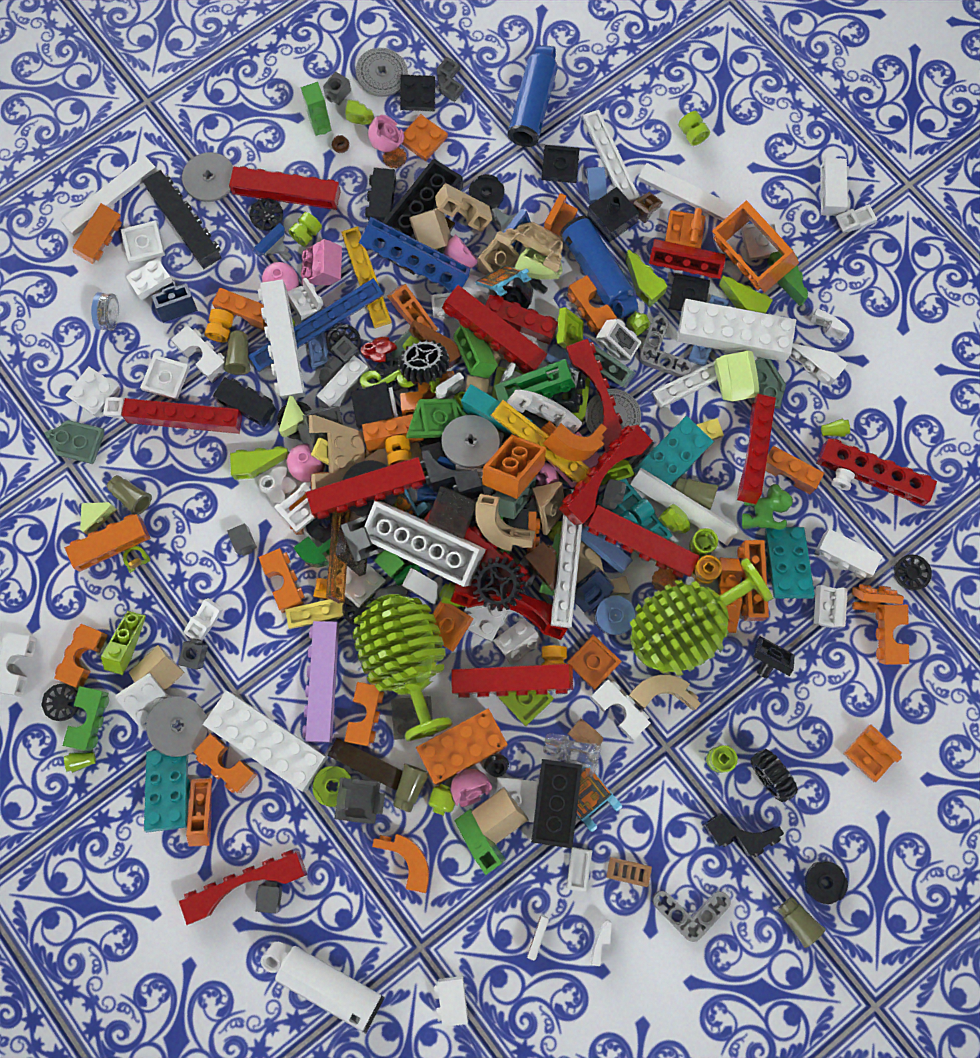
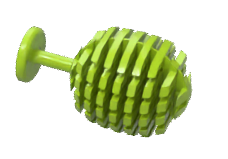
[629,558,773,676]
[352,594,453,741]

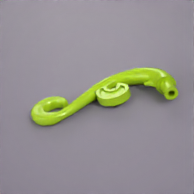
[360,369,440,393]

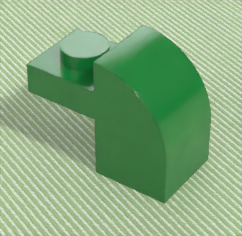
[293,536,340,568]

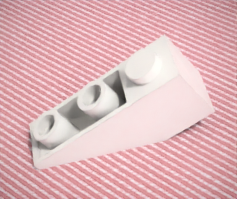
[789,343,848,386]

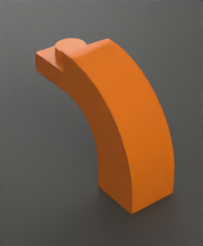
[543,423,607,461]
[372,834,429,893]

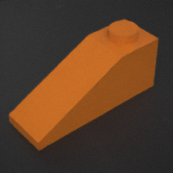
[387,284,438,331]
[186,779,212,846]

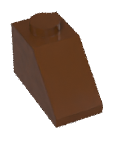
[525,542,557,591]

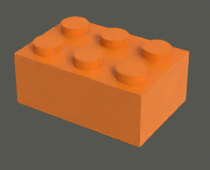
[482,434,546,499]

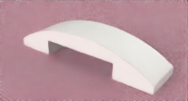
[507,390,582,434]

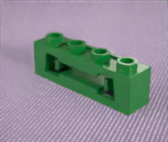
[494,359,576,402]

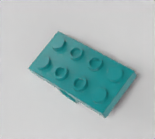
[633,415,714,486]
[597,478,673,560]
[765,527,815,599]
[144,750,191,833]

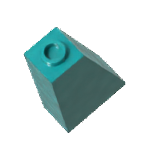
[461,384,533,436]

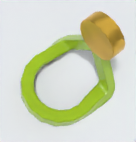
[123,546,150,573]

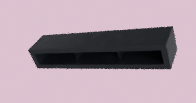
[143,170,222,269]

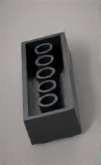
[377,158,463,268]

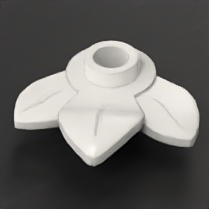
[259,467,297,504]

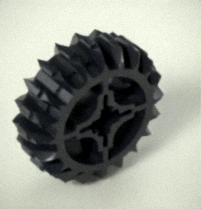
[398,339,450,385]
[472,557,526,611]
[751,749,798,802]

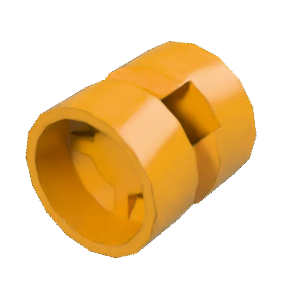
[204,309,234,343]
[385,435,412,466]
[692,555,722,585]
[541,645,567,665]

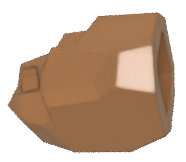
[568,718,603,747]

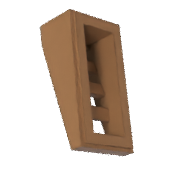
[606,857,652,887]

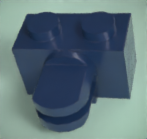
[151,279,198,323]
[574,566,614,613]

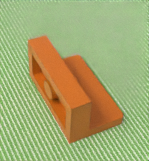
[544,193,578,237]

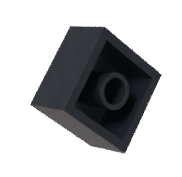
[587,187,640,242]

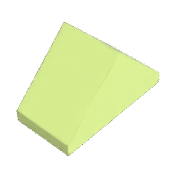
[279,396,304,437]
[80,502,117,535]

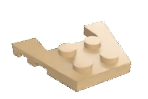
[495,222,563,272]
[309,415,365,490]
[576,541,631,595]

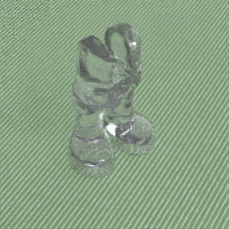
[543,733,602,778]

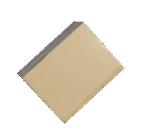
[409,208,451,249]
[477,238,520,276]
[532,482,564,535]
[129,645,185,691]
[472,787,529,844]

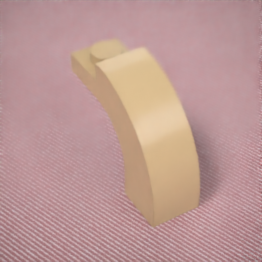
[475,494,535,551]
[628,675,701,711]

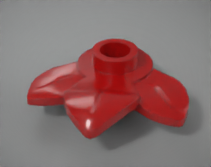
[361,337,398,362]

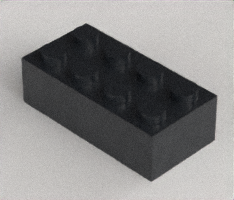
[531,759,582,848]

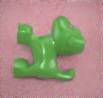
[742,484,793,530]

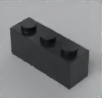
[365,168,396,222]
[213,377,276,427]

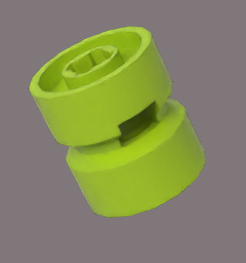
[678,111,711,146]
[288,212,322,247]
[689,528,718,558]
[706,745,738,773]

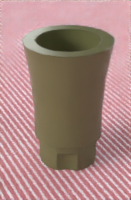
[224,331,251,375]
[107,475,152,515]
[675,477,719,510]
[393,763,429,812]
[777,897,826,948]

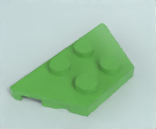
[406,399,466,438]

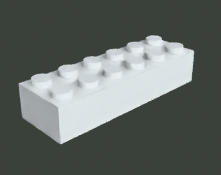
[258,279,306,400]
[676,299,796,362]
[364,501,486,587]
[203,691,329,792]

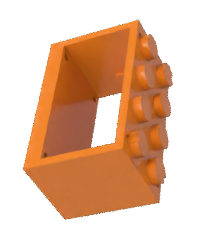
[712,200,799,293]
[416,708,508,785]

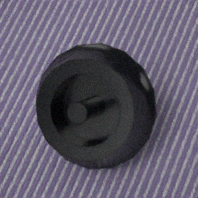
[484,754,509,777]

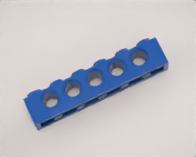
[359,217,470,292]

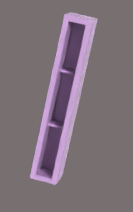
[303,621,339,743]

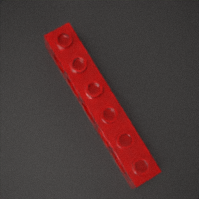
[816,438,937,506]

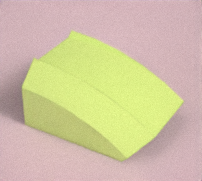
[515,247,563,280]
[714,350,759,401]

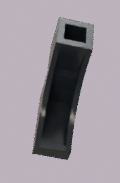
[420,450,484,502]
[702,813,784,858]

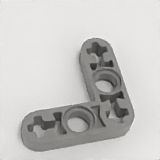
[639,315,692,378]
[652,891,731,942]

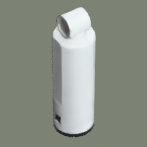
[261,942,385,1034]

